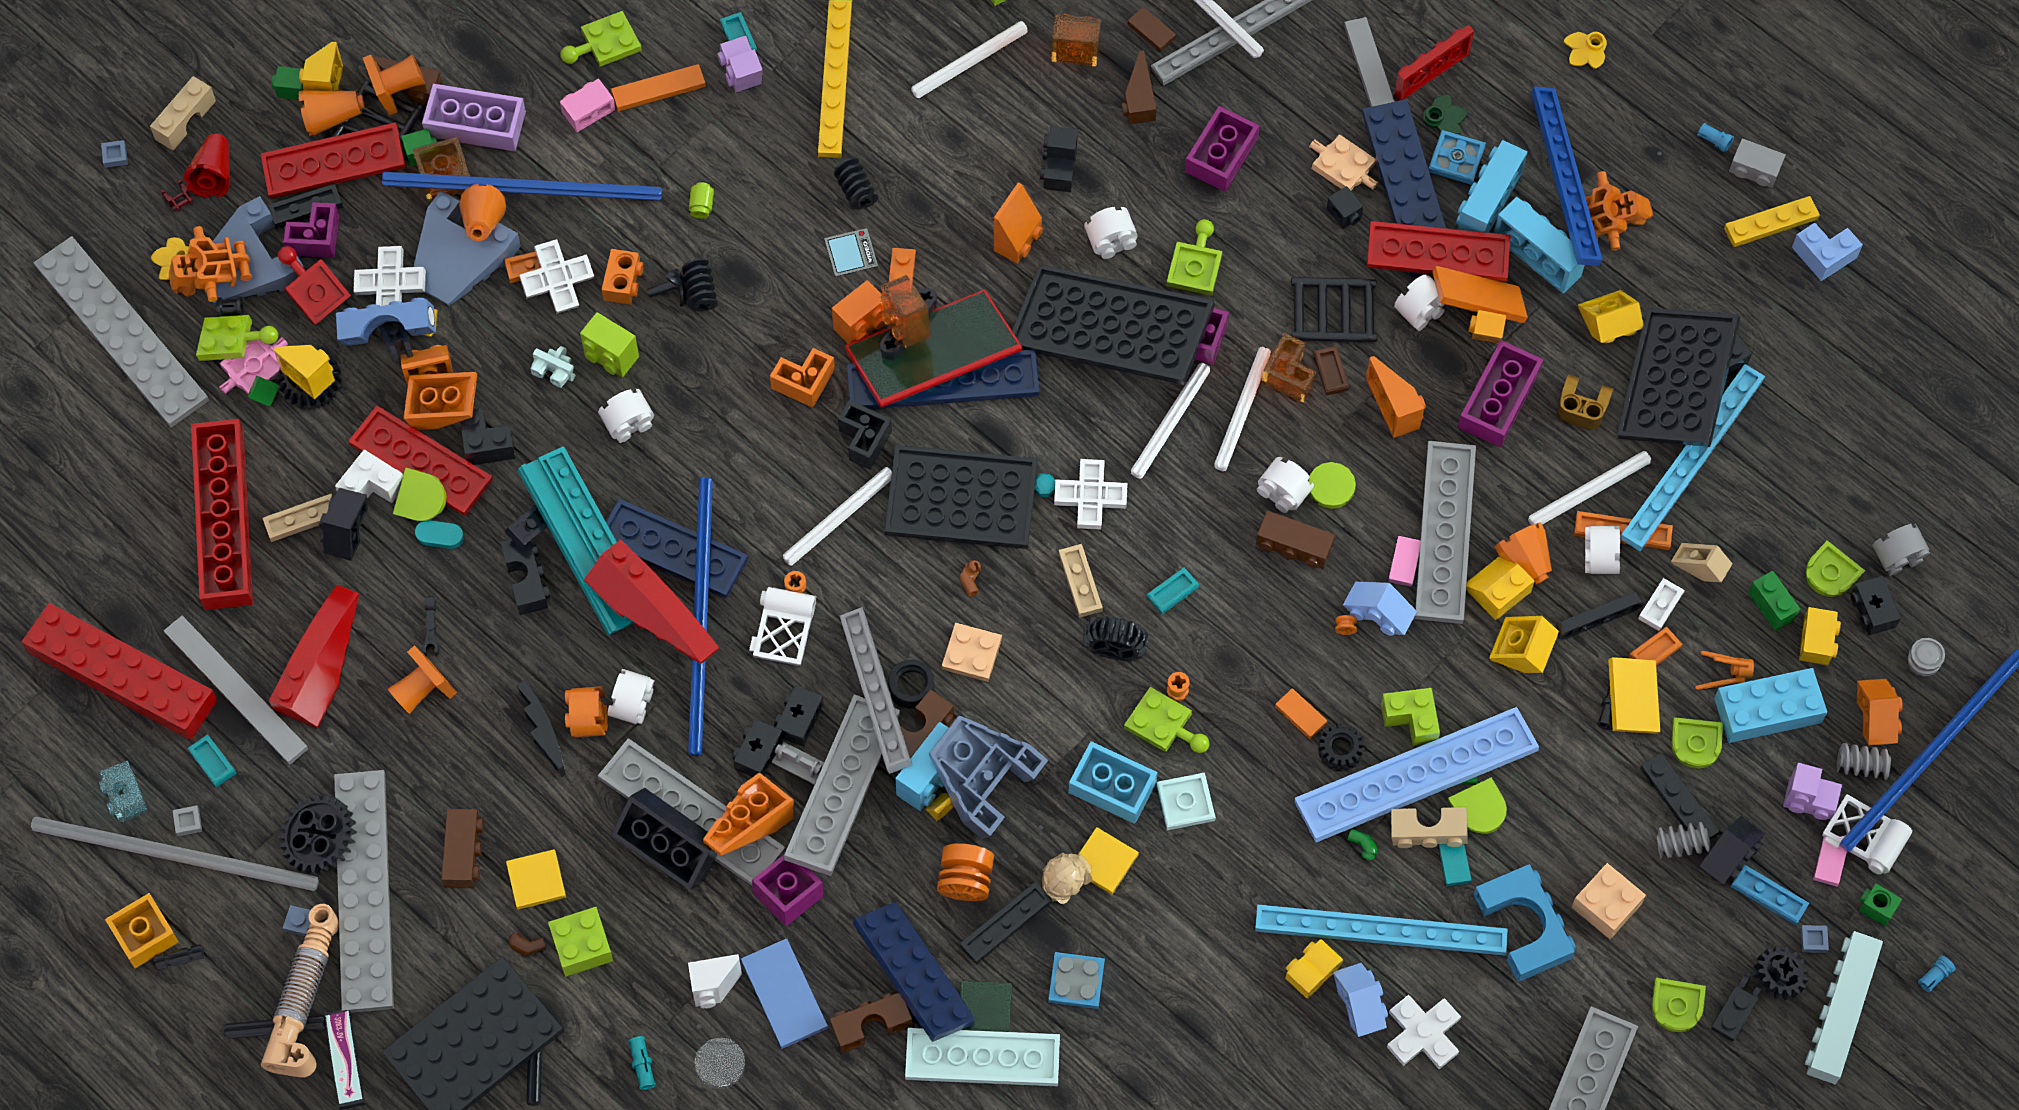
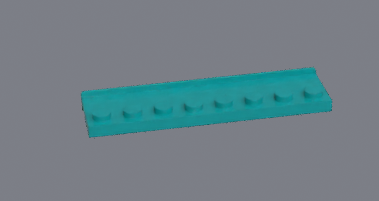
[518,446,635,636]

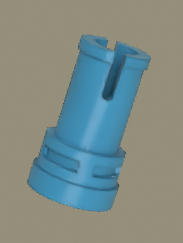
[1697,123,1734,153]
[1918,955,1956,992]

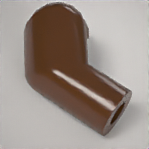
[509,933,546,956]

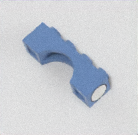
[336,298,436,346]

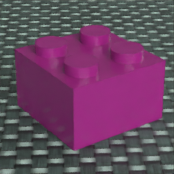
[752,854,824,926]

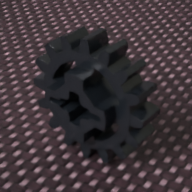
[1754,946,1809,1000]

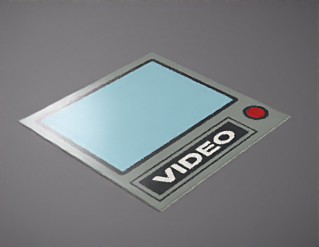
[824,228,878,276]

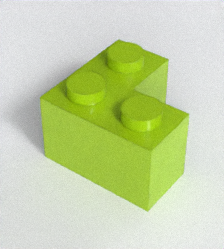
[1381,688,1440,747]

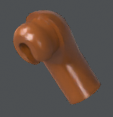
[960,560,981,597]

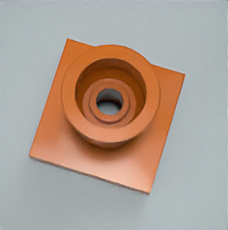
[363,54,425,116]
[387,645,457,714]

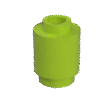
[689,182,714,219]

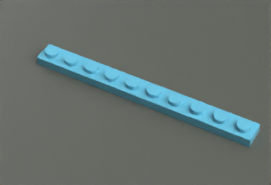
[1620,364,1765,551]
[1255,905,1507,956]

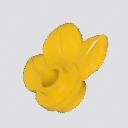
[1564,32,1607,69]
[151,237,189,280]

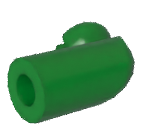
[1347,829,1378,861]

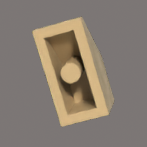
[1671,543,1732,582]

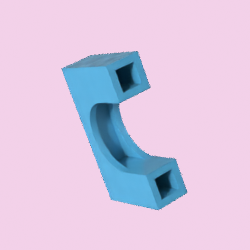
[1473,864,1576,982]

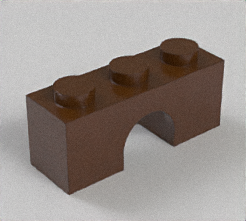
[900,689,955,759]
[830,992,912,1054]

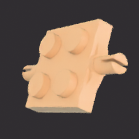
[1309,134,1378,191]

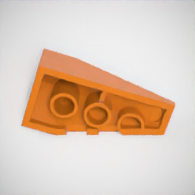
[703,772,794,856]

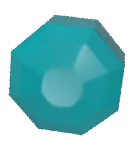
[1034,474,1056,498]

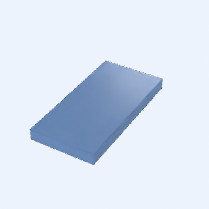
[741,939,828,1049]

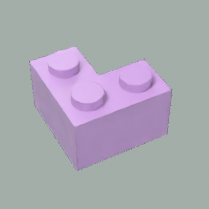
[717,36,763,93]
[1783,763,1842,820]

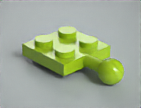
[560,11,642,67]
[1166,219,1223,296]
[196,315,278,361]
[1124,687,1209,753]

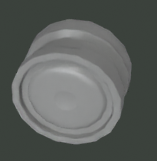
[1907,638,1945,676]

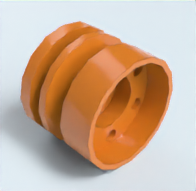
[937,844,994,901]

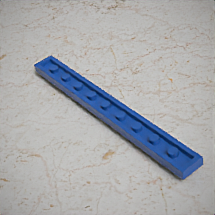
[1531,87,1603,266]

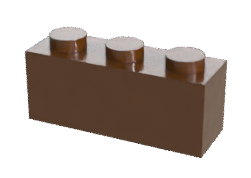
[1256,510,1335,569]
[442,809,484,888]

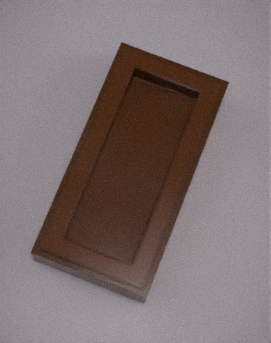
[1127,7,1176,52]
[1313,346,1349,396]

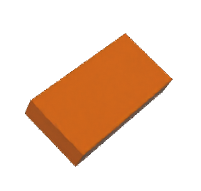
[1629,627,1682,666]
[1275,688,1327,739]

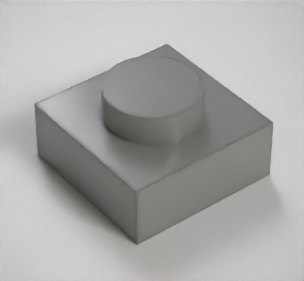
[173,806,202,836]

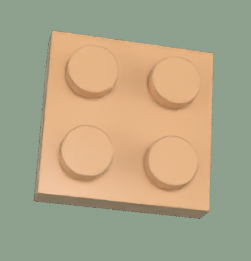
[942,623,1002,682]

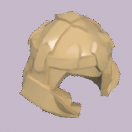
[1042,853,1092,904]

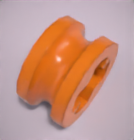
[784,571,806,593]
[1335,615,1357,635]

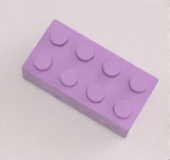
[422,84,526,151]

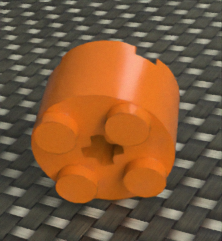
[565,686,608,738]

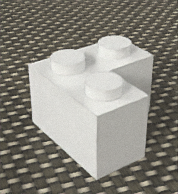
[335,450,403,503]

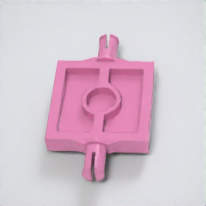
[219,337,288,394]

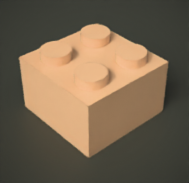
[1572,863,1646,939]

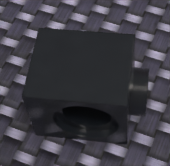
[1326,186,1363,228]

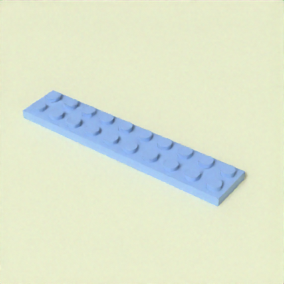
[1295,707,1539,842]

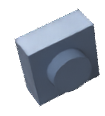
[101,140,128,168]
[283,905,311,936]
[1800,925,1829,953]

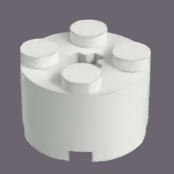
[1084,207,1138,259]
[1394,275,1445,331]
[598,389,654,443]
[1257,457,1314,513]
[1585,526,1620,574]
[607,669,654,724]

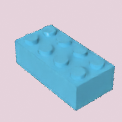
[1456,140,1527,233]
[1494,197,1585,294]
[1714,668,1827,743]

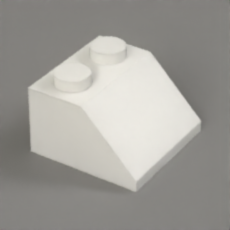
[688,954,742,1008]

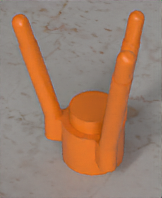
[1695,651,1754,690]

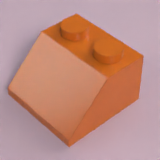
[400,345,453,387]

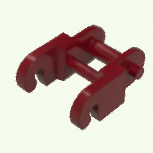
[160,179,193,212]

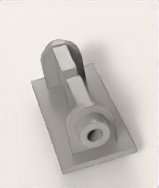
[772,742,824,785]

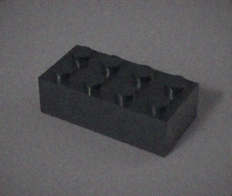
[611,788,718,890]

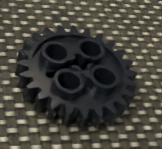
[279,794,357,875]

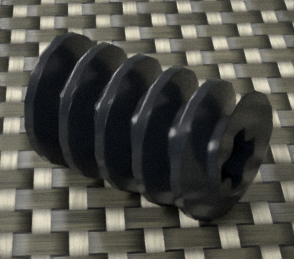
[834,157,878,210]
[681,259,718,311]

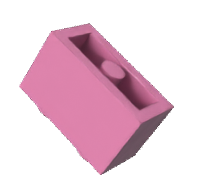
[560,79,615,132]

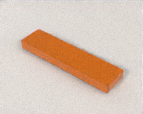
[611,64,706,112]
[1574,511,1673,550]

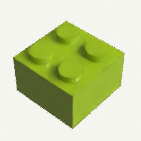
[580,312,639,378]
[548,907,613,977]

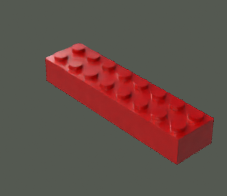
[191,419,253,610]
[22,603,218,741]

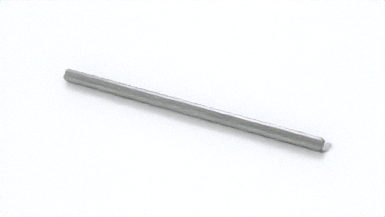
[31,817,319,891]

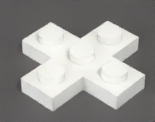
[519,240,594,314]
[354,246,426,306]
[1054,459,1127,529]
[1387,995,1461,1069]

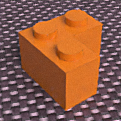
[770,348,835,408]
[1857,679,1902,745]

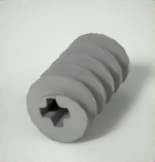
[1837,743,1891,780]
[1657,822,1711,859]

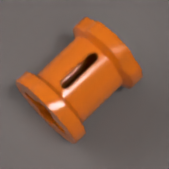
[1167,672,1190,701]

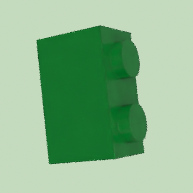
[1748,571,1800,632]

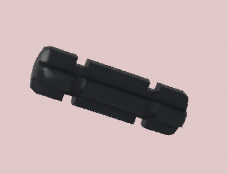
[154,944,204,969]

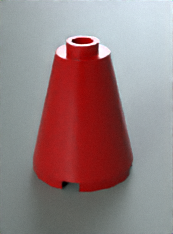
[183,134,230,198]

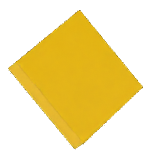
[1078,827,1139,895]
[506,849,566,910]

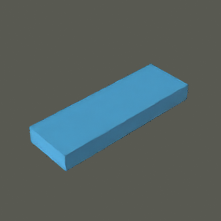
[1731,864,1809,925]

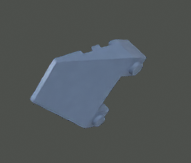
[414,190,521,306]
[204,196,305,305]
[929,716,1048,839]

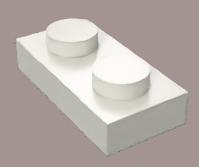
[1638,578,1684,631]

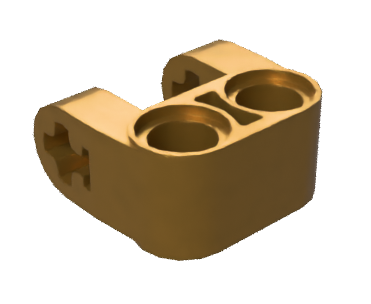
[1557,374,1613,430]

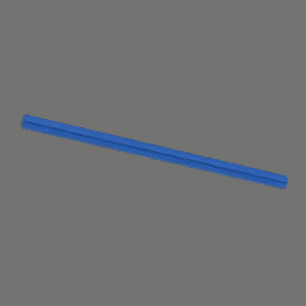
[382,172,662,201]
[688,477,713,756]
[1840,650,2019,852]

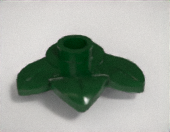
[1423,94,1468,134]

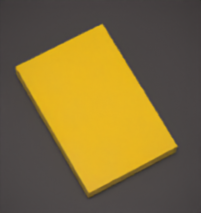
[1608,657,1660,734]

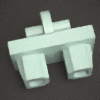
[531,346,575,388]

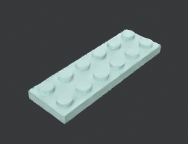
[905,1028,1060,1086]

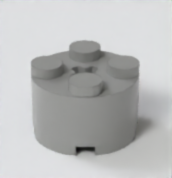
[1872,524,1930,576]

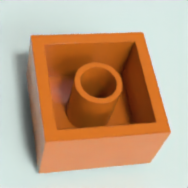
[832,280,887,344]

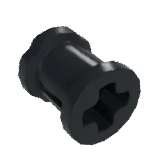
[216,296,244,317]

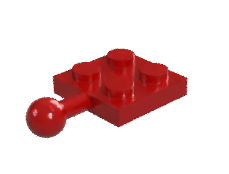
[278,246,351,325]

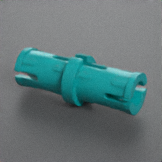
[628,1036,656,1090]

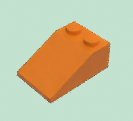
[994,182,1043,264]
[1366,356,1426,438]
[404,372,477,430]

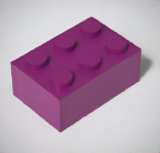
[1185,106,1260,192]

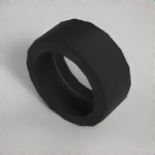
[888,659,934,708]

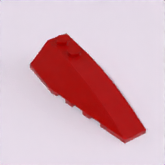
[584,539,719,664]
[269,585,359,729]

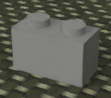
[1729,138,1786,188]

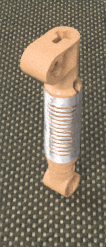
[261,904,339,1078]

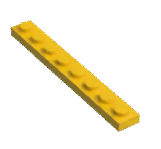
[818,0,852,158]

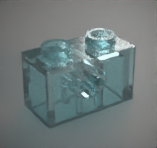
[98,761,148,823]

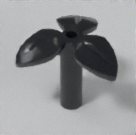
[647,268,687,307]

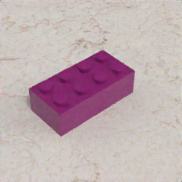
[1458,340,1544,448]

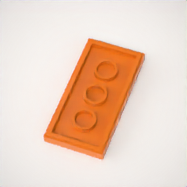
[1432,266,1528,323]

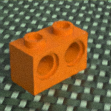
[602,249,643,305]

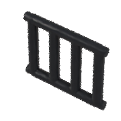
[329,81,424,174]
[1291,277,1378,342]

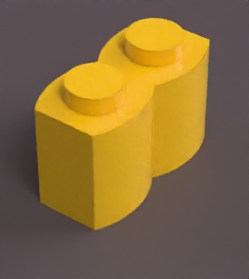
[1285,939,1343,999]

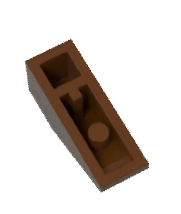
[1121,50,1156,124]
[373,56,442,105]

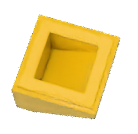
[926,793,954,821]

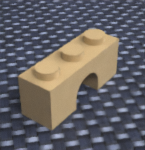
[150,76,216,151]
[1391,807,1468,848]

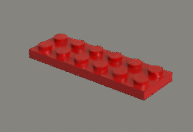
[261,122,406,199]
[1367,221,1510,282]
[348,406,493,516]

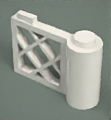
[749,587,816,666]
[1822,794,1912,874]

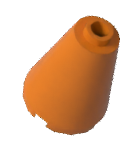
[299,90,365,136]
[459,184,506,241]

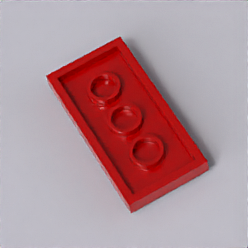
[1394,25,1474,101]

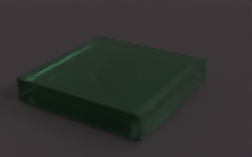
[961,981,1012,1032]

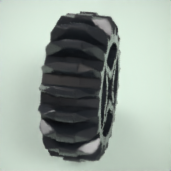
[277,348,342,411]
[1083,616,1149,662]

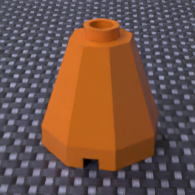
[1495,522,1552,584]

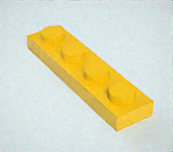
[1724,196,1820,247]

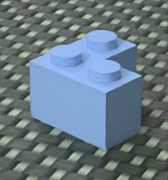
[1792,223,1863,281]
[1343,582,1417,636]
[1333,963,1388,1037]

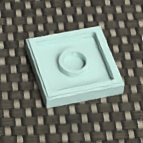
[1156,773,1216,830]

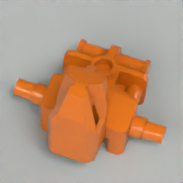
[1585,171,1653,251]
[169,226,252,302]

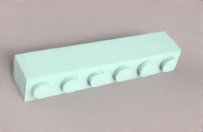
[1805,931,1883,1085]

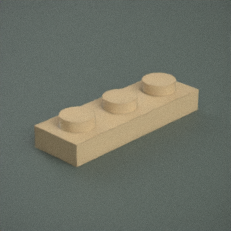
[263,494,332,542]
[1058,544,1103,618]

